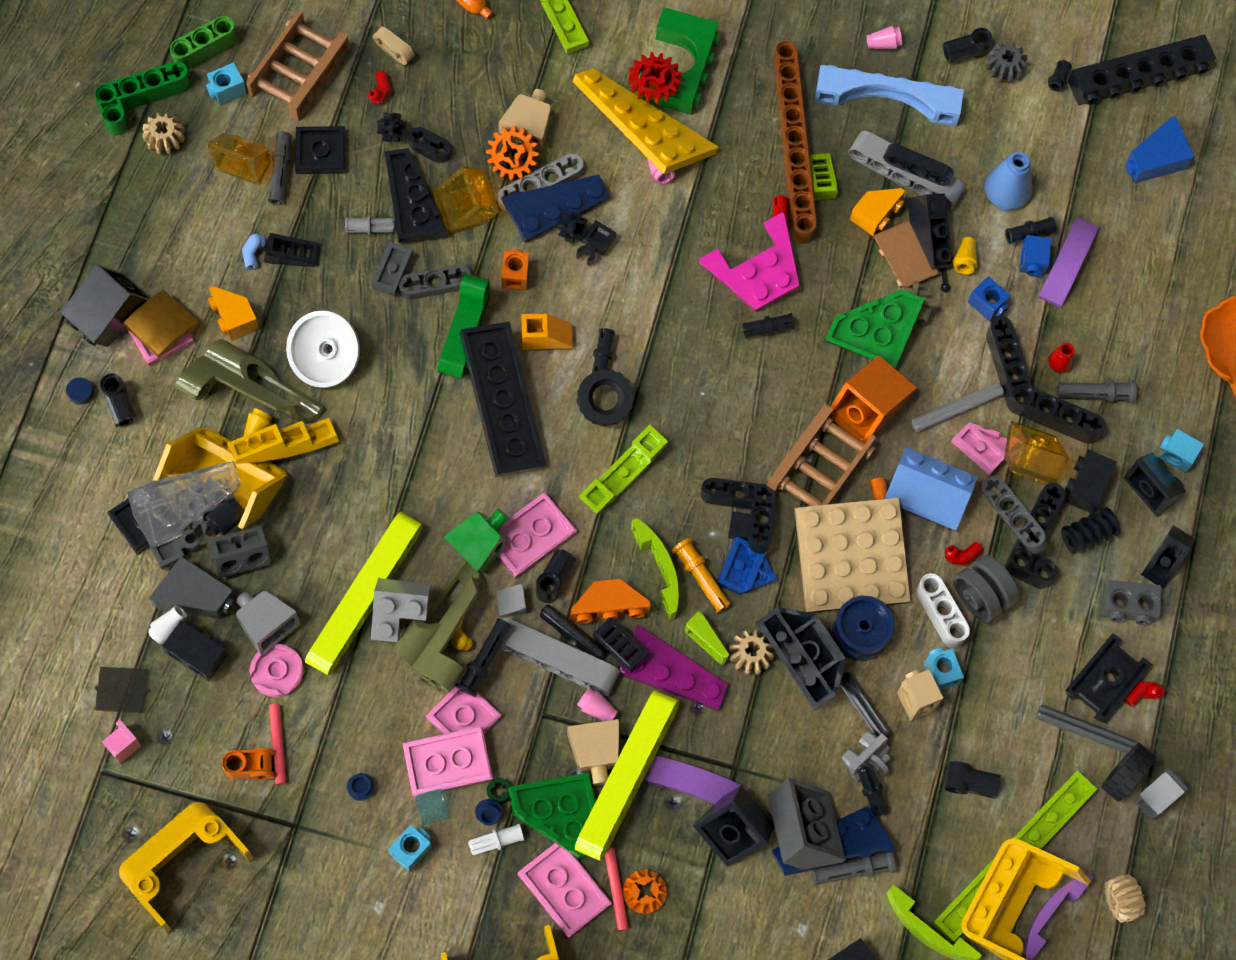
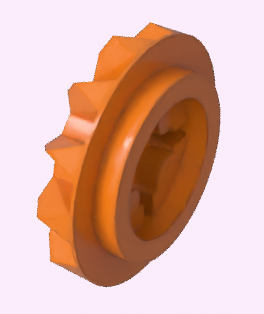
[623,869,667,914]

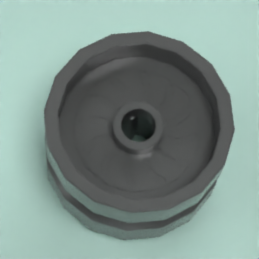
[953,555,1020,623]

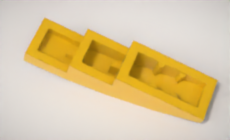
[227,418,339,464]

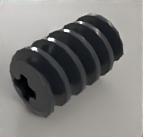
[1061,507,1121,554]

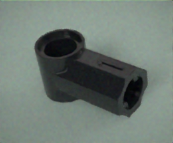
[942,27,992,64]
[100,373,137,427]
[536,549,576,603]
[944,761,1001,799]

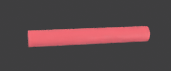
[269,704,286,785]
[605,847,629,931]

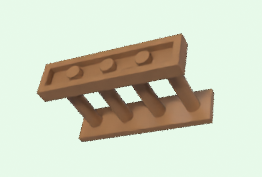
[246,10,350,121]
[767,404,876,506]

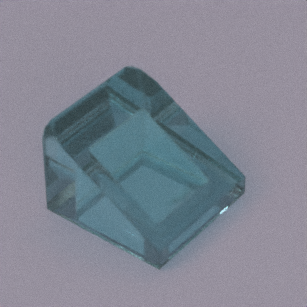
[415,789,449,826]

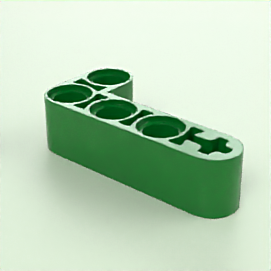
[95,61,191,136]
[437,273,490,379]

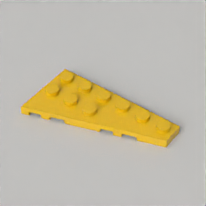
[572,68,719,174]

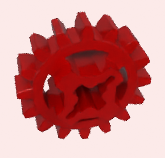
[628,52,681,104]

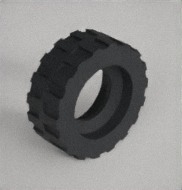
[576,369,634,426]
[1101,743,1156,802]

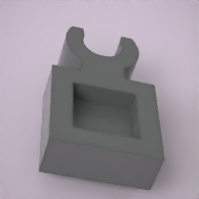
[149,529,200,570]

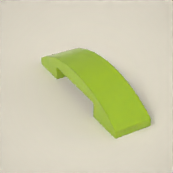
[578,424,668,514]
[631,518,679,621]
[886,884,982,960]

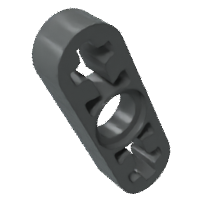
[399,265,471,300]

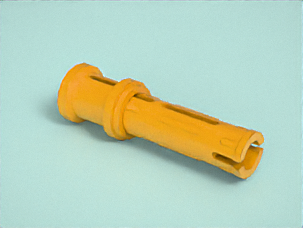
[671,538,731,613]

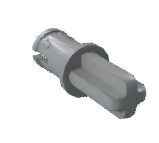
[345,215,395,235]

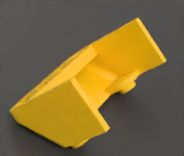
[153,427,286,529]
[119,802,254,933]
[961,838,1091,960]

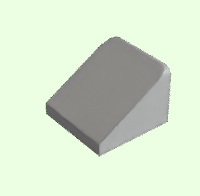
[496,584,526,617]

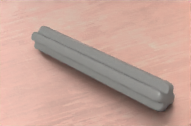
[911,383,1004,432]

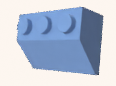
[884,447,978,530]

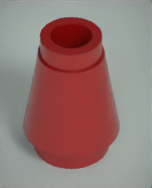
[1048,343,1074,373]

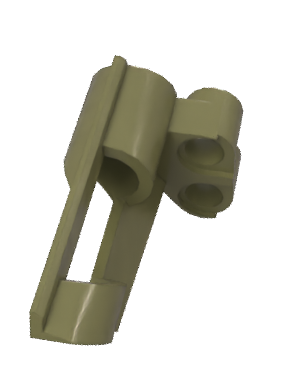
[175,339,324,423]
[392,559,483,693]

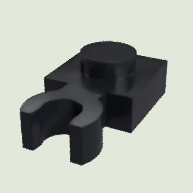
[576,220,617,266]

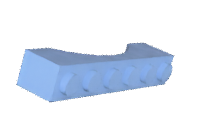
[814,65,964,127]

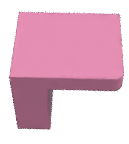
[102,720,141,764]

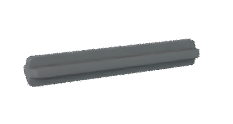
[1036,705,1139,754]

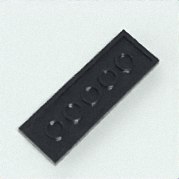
[459,321,546,477]

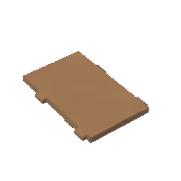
[874,221,939,288]

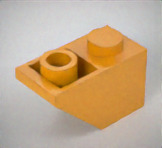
[850,188,905,236]
[208,286,259,340]
[521,314,573,350]

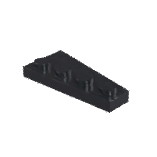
[384,148,448,243]

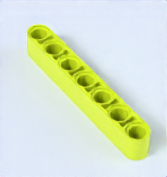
[305,511,423,676]
[575,690,680,861]

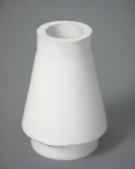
[148,605,187,644]

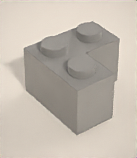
[371,578,431,642]

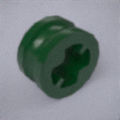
[487,778,510,804]

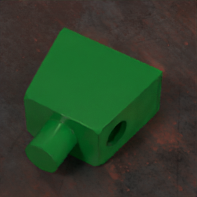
[444,508,509,573]

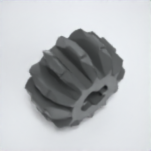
[986,41,1027,83]

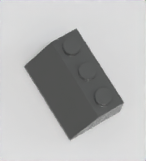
[768,778,845,870]

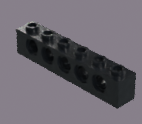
[1068,34,1216,106]

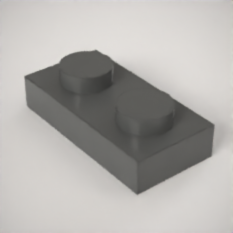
[371,242,413,296]

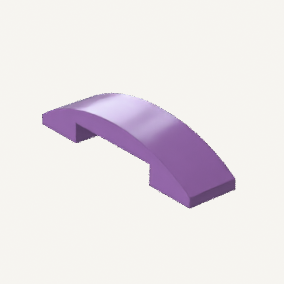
[1038,217,1099,308]
[642,756,748,804]
[1022,874,1094,960]

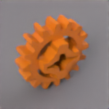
[486,126,540,180]

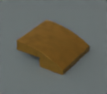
[123,290,199,358]

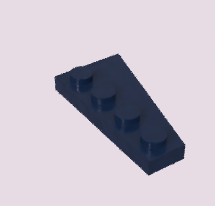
[501,175,610,242]
[772,806,895,876]

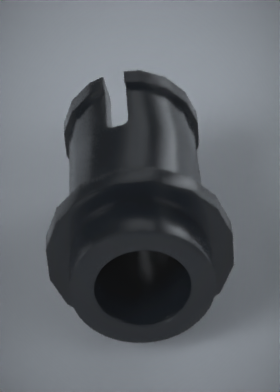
[1048,60,1072,92]

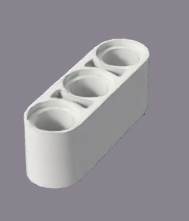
[916,573,970,648]

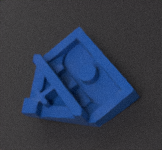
[716,536,777,595]

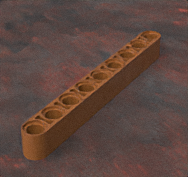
[773,41,816,244]

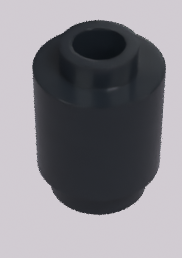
[206,498,245,536]

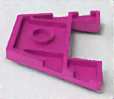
[699,212,799,312]

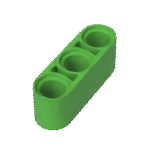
[170,16,237,69]

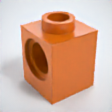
[502,249,529,290]

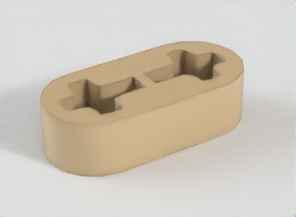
[372,27,415,65]

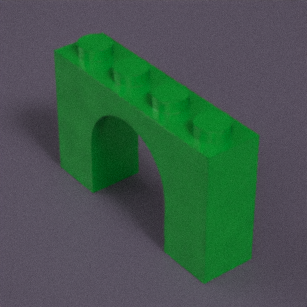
[636,7,721,115]

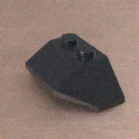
[757,607,847,710]

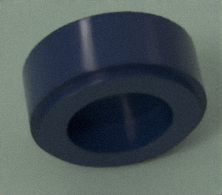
[66,377,93,405]

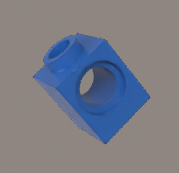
[1019,235,1051,276]
[968,276,1011,322]

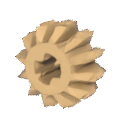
[142,112,185,155]
[729,630,774,675]
[1104,874,1146,923]

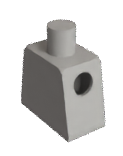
[236,591,301,656]

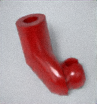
[368,71,391,104]
[945,542,983,565]
[1124,681,1164,707]

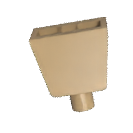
[499,89,551,151]
[567,719,619,786]

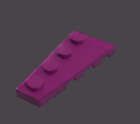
[619,624,728,711]

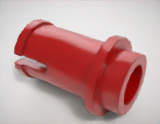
[770,195,790,224]

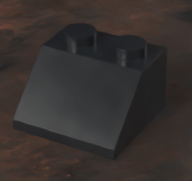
[1124,452,1186,517]
[693,785,775,867]

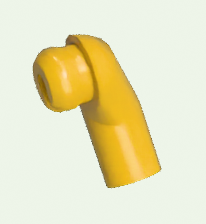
[450,618,473,651]

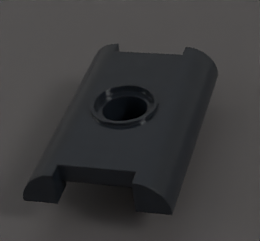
[1065,633,1153,723]

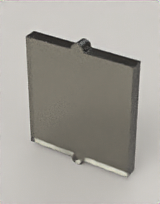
[95,667,148,713]

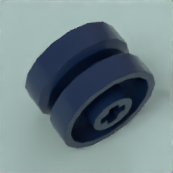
[832,595,894,661]

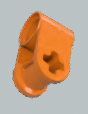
[221,748,275,780]

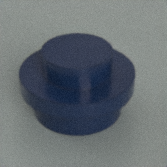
[347,773,374,801]
[475,799,502,825]

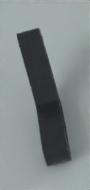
[986,316,1106,444]

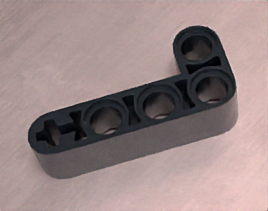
[1005,483,1065,589]

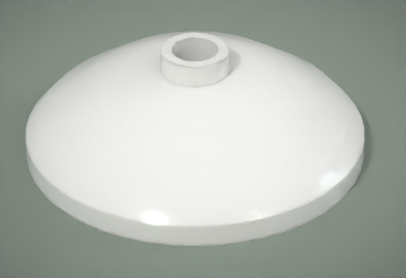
[286,311,360,387]

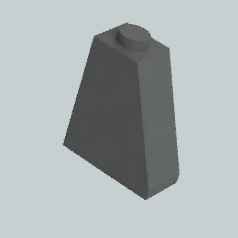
[149,557,236,619]

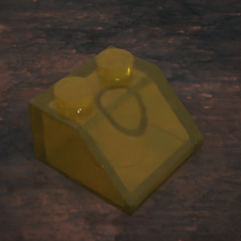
[208,133,271,185]
[431,166,500,235]
[1004,421,1069,483]

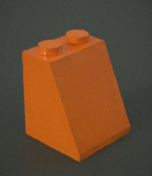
[831,355,917,443]

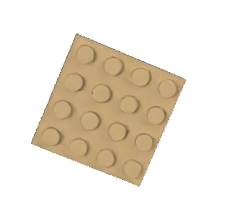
[795,498,910,612]

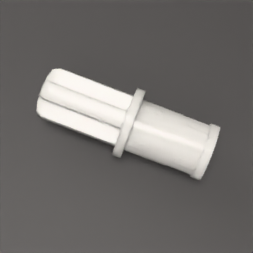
[468,824,524,855]

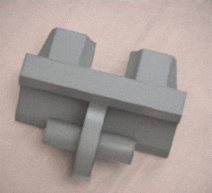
[842,731,890,783]

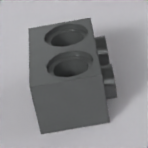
[209,525,271,578]
[1102,580,1161,625]

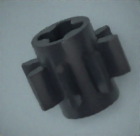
[377,113,407,143]
[557,211,588,243]

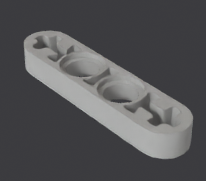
[498,154,583,211]

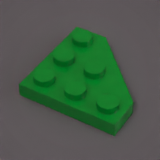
[825,289,925,369]
[508,773,595,859]

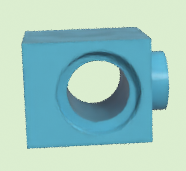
[206,62,247,105]
[1159,429,1204,473]
[924,648,964,690]
[388,825,432,872]

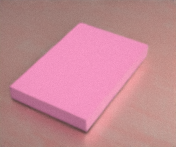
[498,492,577,579]
[403,726,493,797]
[517,843,612,939]

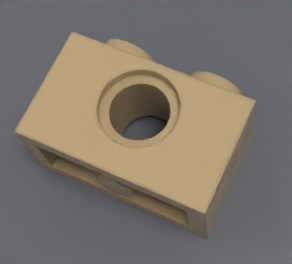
[897,669,943,722]

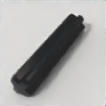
[540,604,606,660]
[840,672,892,739]

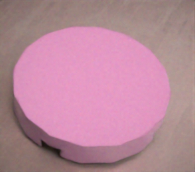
[249,644,304,698]

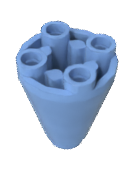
[983,152,1033,212]

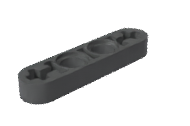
[981,476,1048,554]

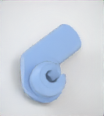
[242,233,266,270]

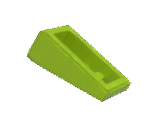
[809,153,838,200]
[684,610,729,666]

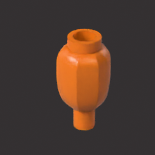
[457,0,493,19]

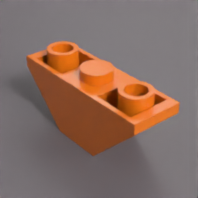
[570,579,650,624]

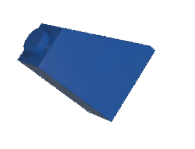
[1125,116,1194,183]

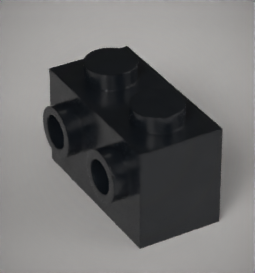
[1064,449,1117,513]
[162,621,228,682]

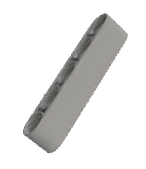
[848,131,965,209]
[500,618,620,696]

